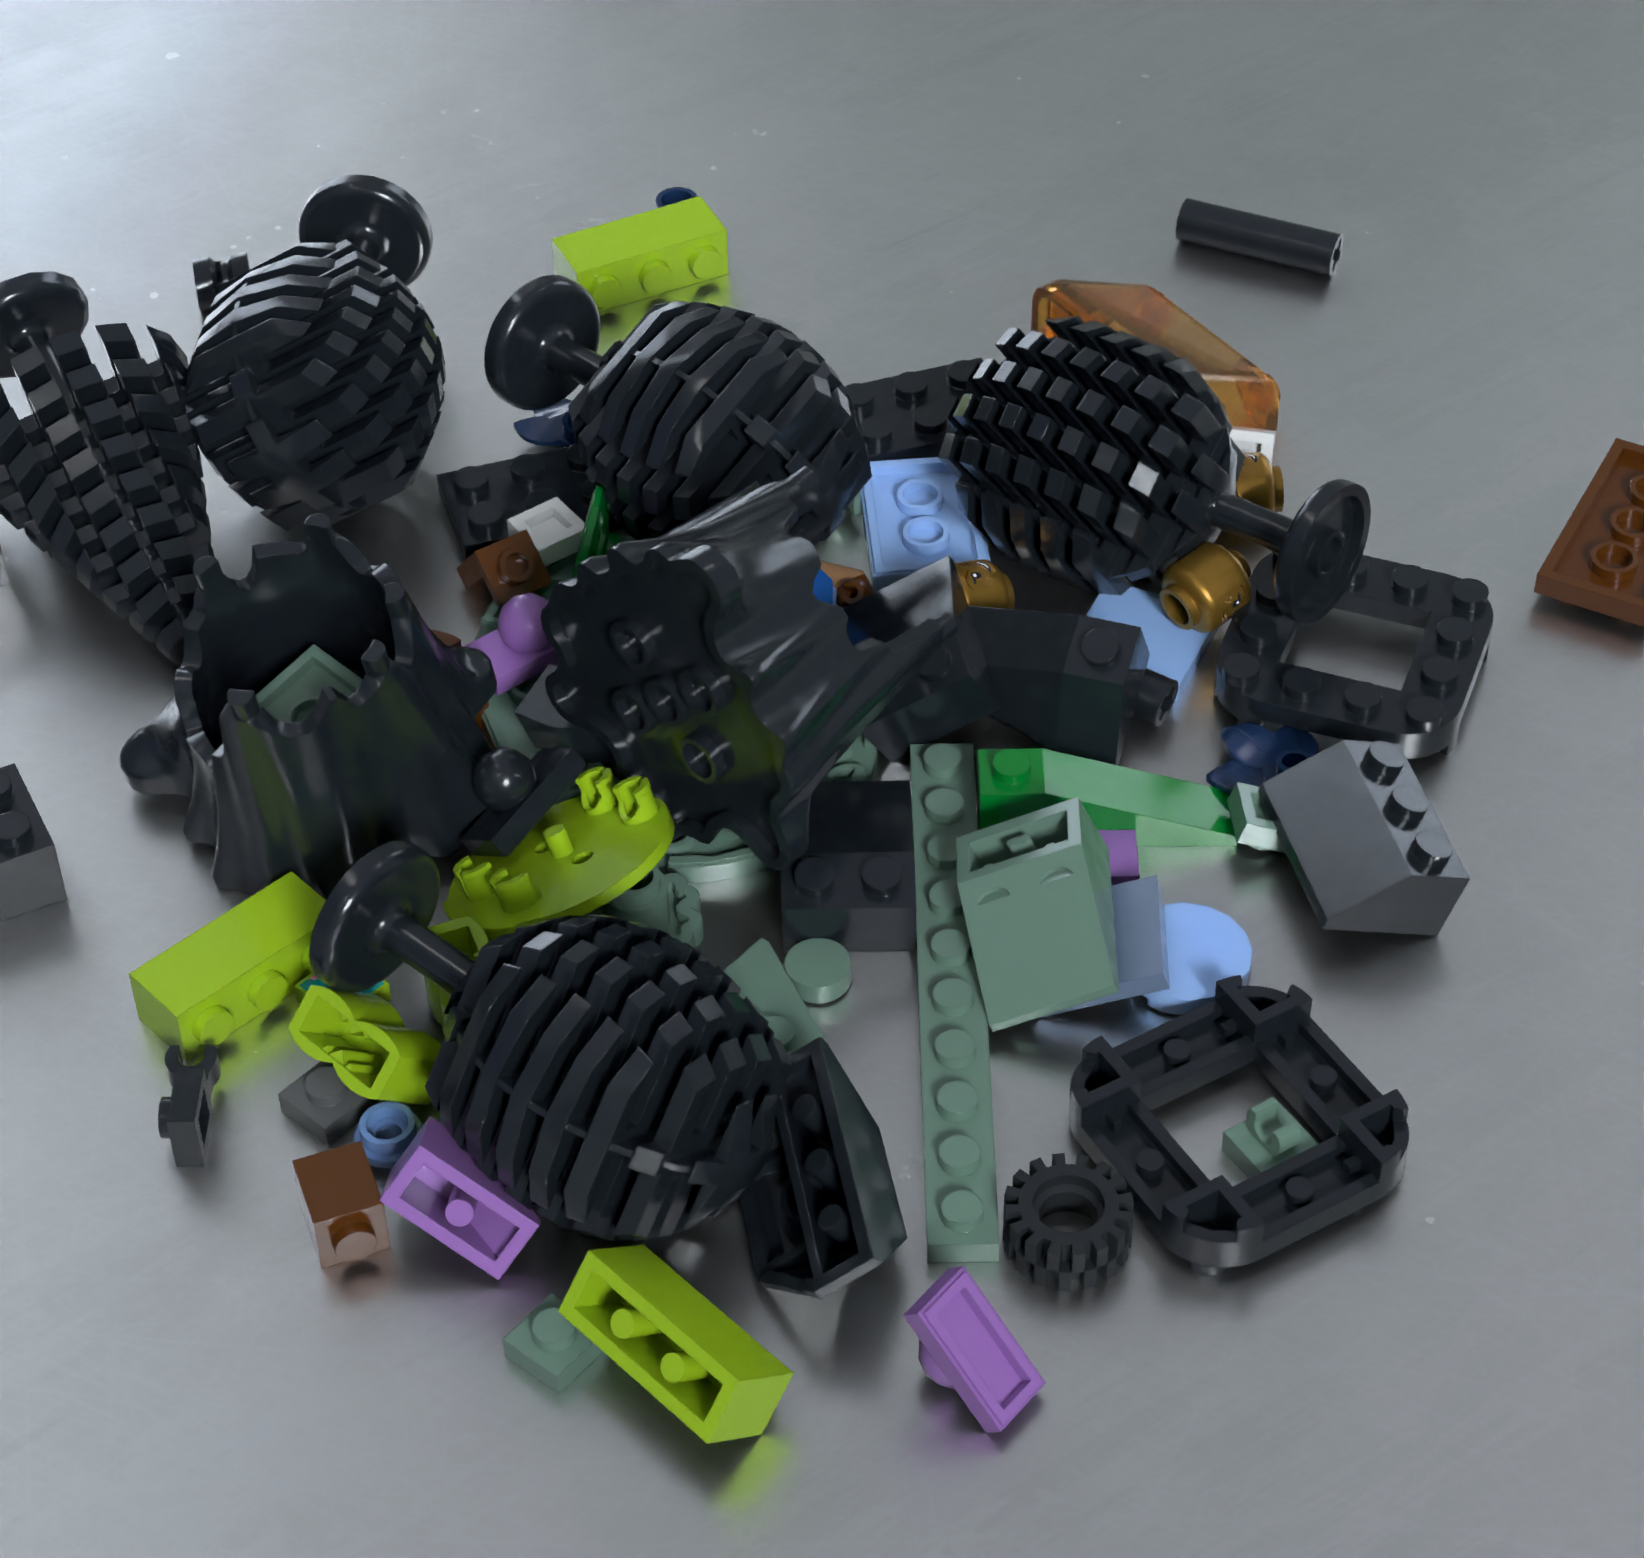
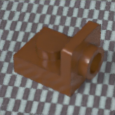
[456,529,551,607]

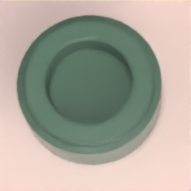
[784,938,852,1003]

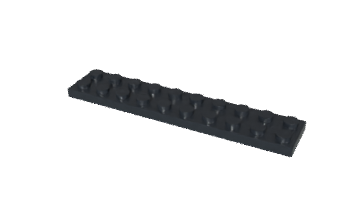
[437,358,983,560]

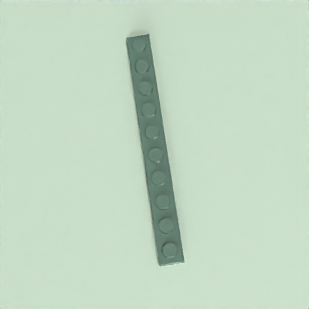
[910,743,1000,1263]

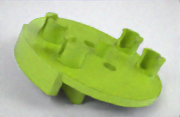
[442,766,675,942]

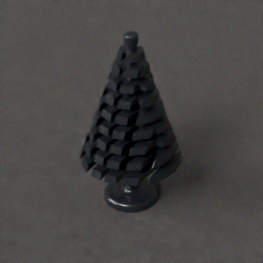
[0,271,214,664]

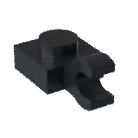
[158,1045,221,1167]

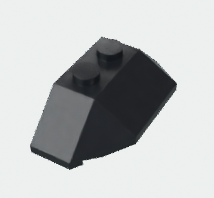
[740,1037,907,1299]

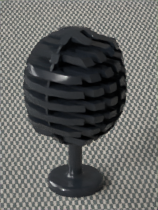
[185,175,446,531]
[484,275,872,546]
[938,316,1371,625]
[309,840,793,1241]

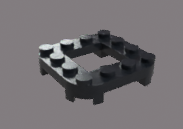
[1214,551,1494,759]
[1069,975,1409,1276]

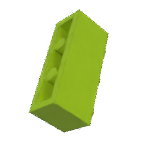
[551,196,729,312]
[128,871,326,1062]
[558,1245,794,1444]

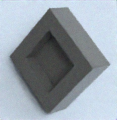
[278,1061,378,1147]

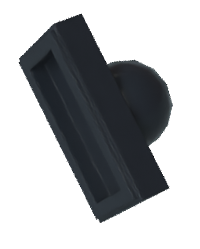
[460,747,587,857]

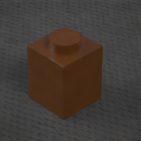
[292,1141,391,1269]

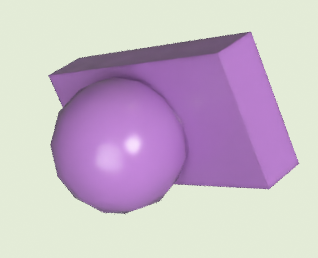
[463,593,559,696]
[903,1266,1046,1433]

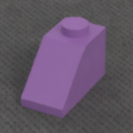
[379,1116,541,1280]

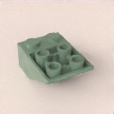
[956,797,1119,1032]

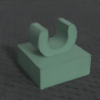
[1221,1097,1319,1179]

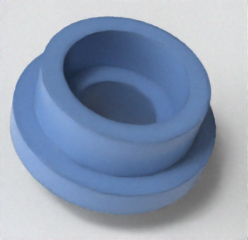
[354,1101,423,1168]

